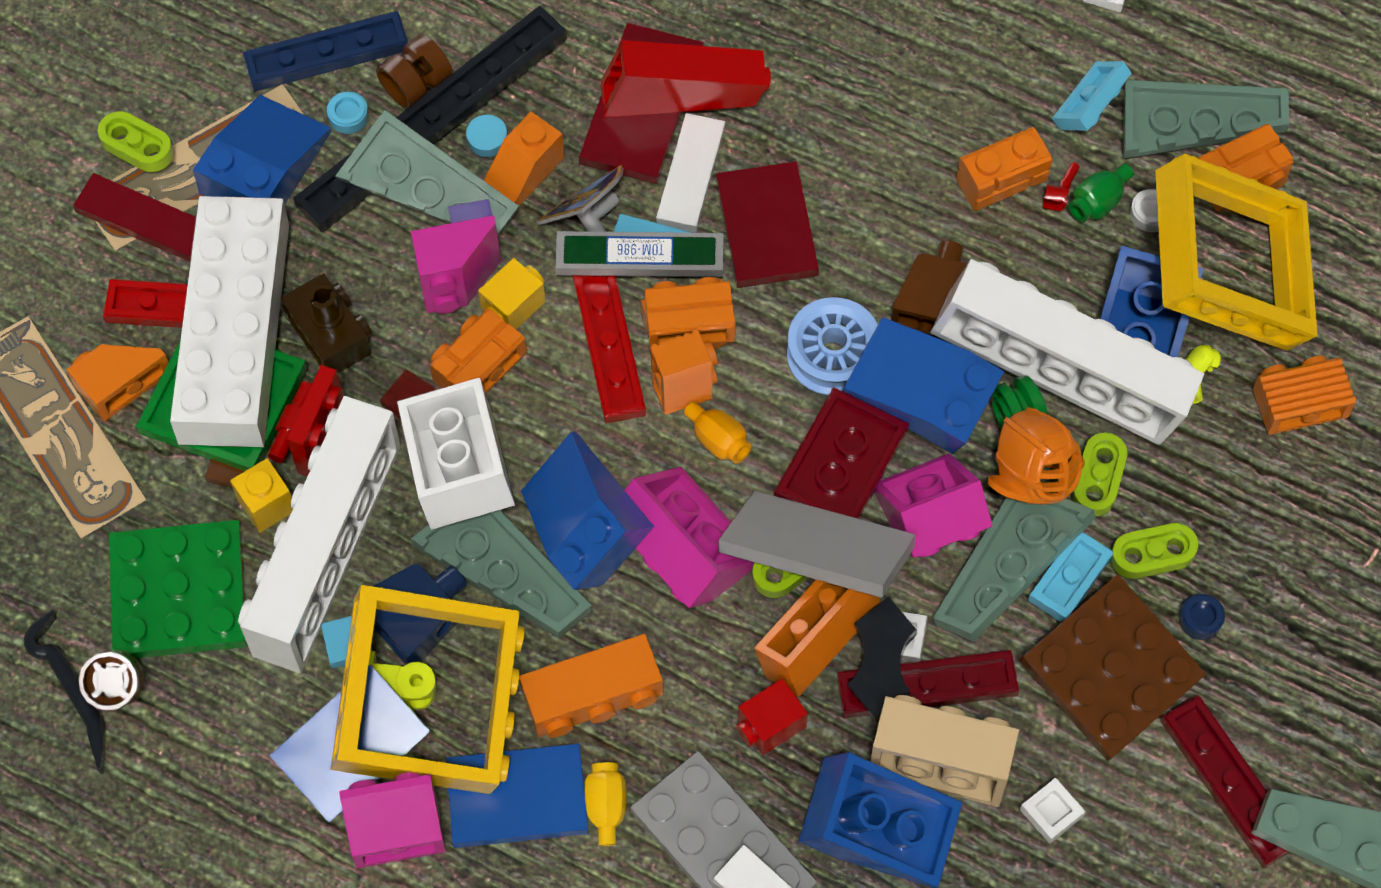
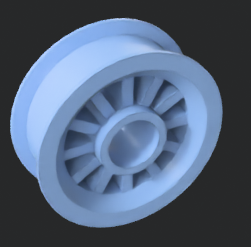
[787,297,878,395]

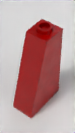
[601,40,771,117]

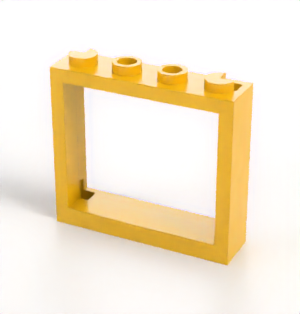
[1155,153,1318,351]
[330,585,524,794]

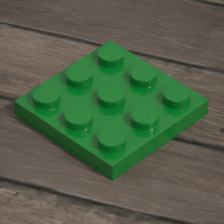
[136,339,308,471]
[109,520,247,658]

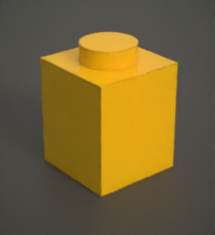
[478,258,546,329]
[230,458,293,533]

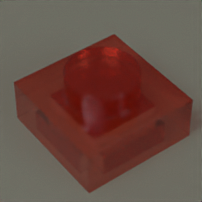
[380,369,437,420]

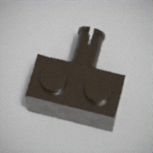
[280,273,372,373]

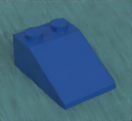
[193,94,332,205]
[1100,246,1204,357]
[842,317,1004,454]
[521,431,655,590]
[798,752,963,888]

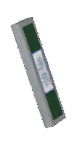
[555,231,723,277]

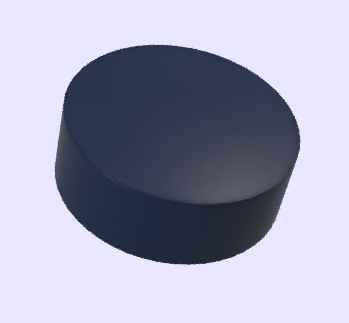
[1179,594,1225,640]

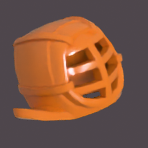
[988,407,1085,504]

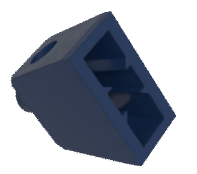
[372,564,467,665]

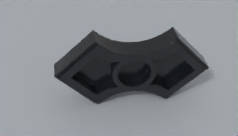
[847,596,917,721]

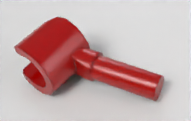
[1042,162,1080,211]

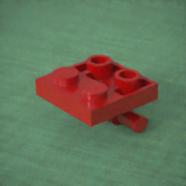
[268,365,344,477]

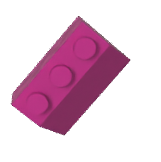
[625,467,755,608]

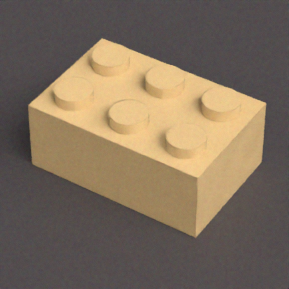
[870,695,1019,807]

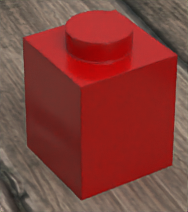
[736,678,808,756]

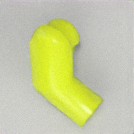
[1185,345,1221,404]

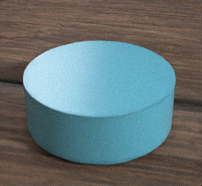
[327,91,369,134]
[466,115,507,157]

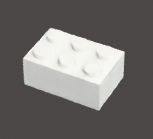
[397,378,515,530]

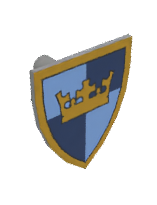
[536,165,624,232]

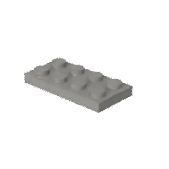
[630,751,818,888]

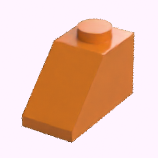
[484,111,565,206]
[66,344,168,422]

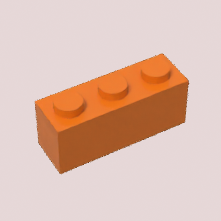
[754,580,881,697]
[519,633,663,738]

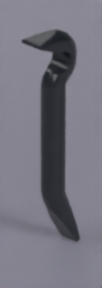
[23,610,105,774]

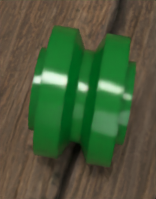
[992,375,1048,429]

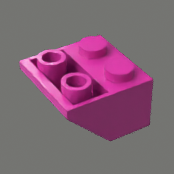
[339,772,446,869]

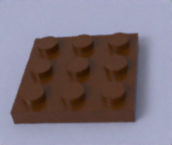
[1019,574,1206,761]

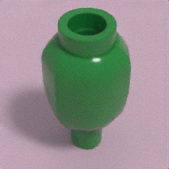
[1068,163,1134,222]

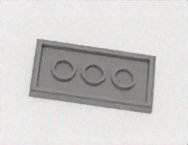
[719,491,916,597]

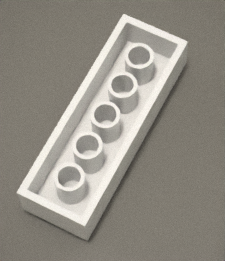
[170,196,289,447]
[930,259,1205,445]
[238,396,401,674]

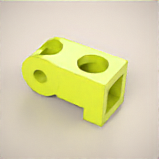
[368,651,437,710]

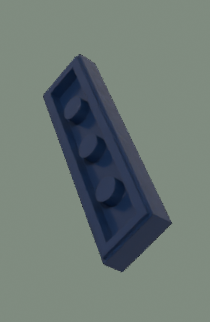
[243,11,408,92]

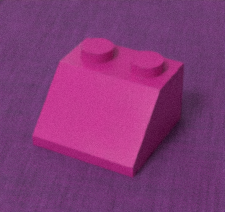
[411,215,501,314]
[874,453,993,558]

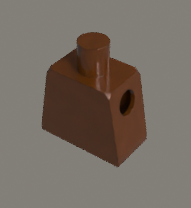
[891,240,967,339]

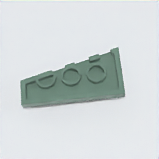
[1123,80,1289,159]
[335,110,519,237]
[411,510,592,639]

